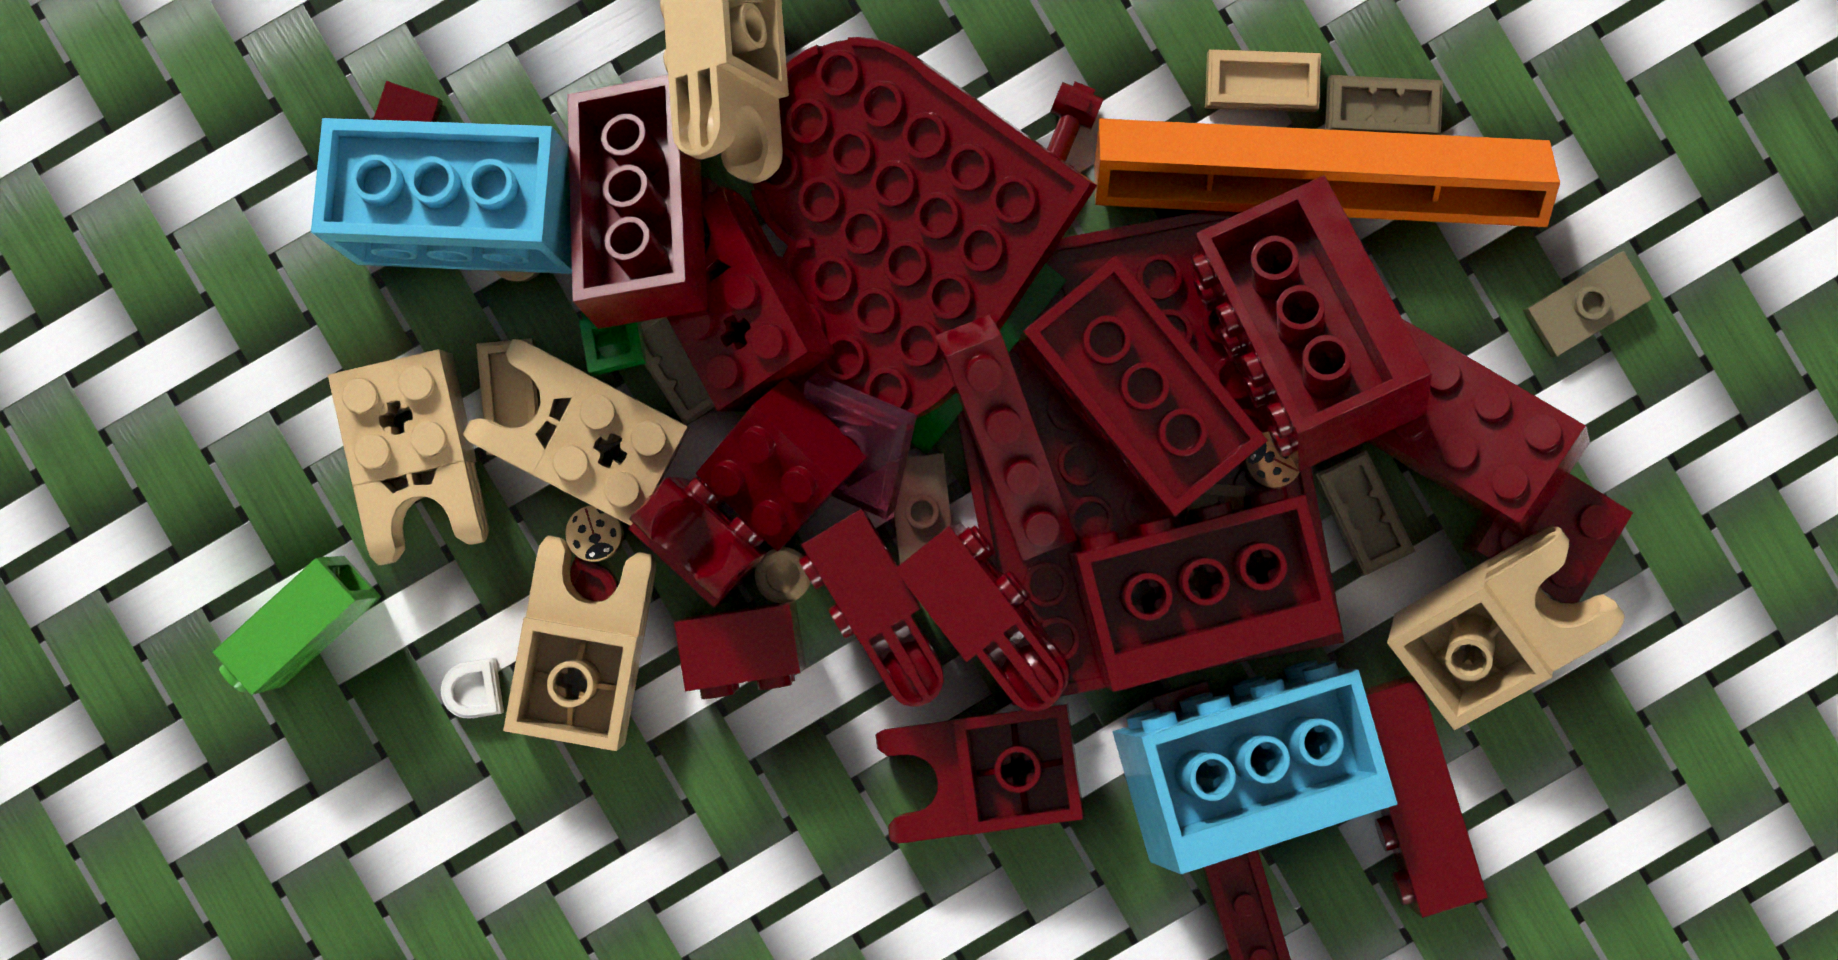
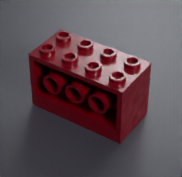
[1191,175,1432,471]
[1018,255,1268,517]
[1069,487,1342,692]

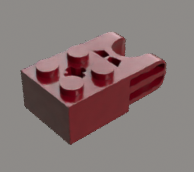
[667,186,835,411]
[628,477,767,607]
[799,509,944,707]
[894,523,1071,711]
[875,704,1084,844]

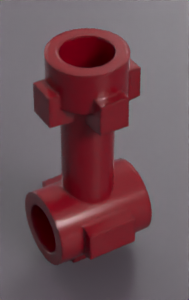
[1047,81,1104,168]

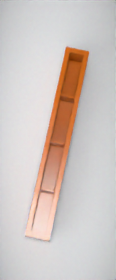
[1094,118,1560,227]

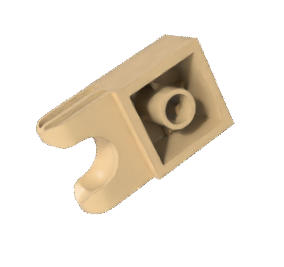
[660,0,789,183]
[463,339,690,526]
[328,349,489,566]
[1387,525,1625,731]
[503,536,657,751]

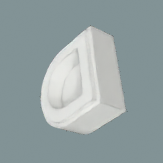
[441,657,504,719]

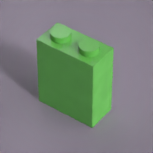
[213,556,381,695]

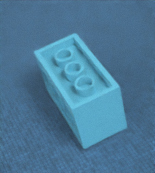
[311,118,572,274]
[1112,660,1397,874]

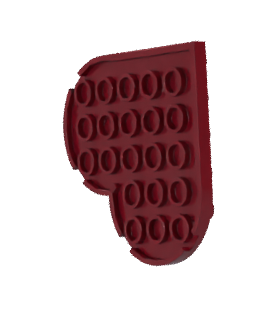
[751,37,1097,425]

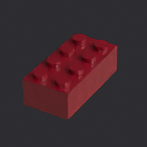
[567,75,708,329]
[1367,319,1590,538]

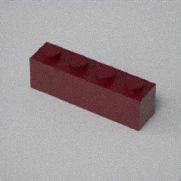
[935,315,1077,561]
[1364,675,1488,918]

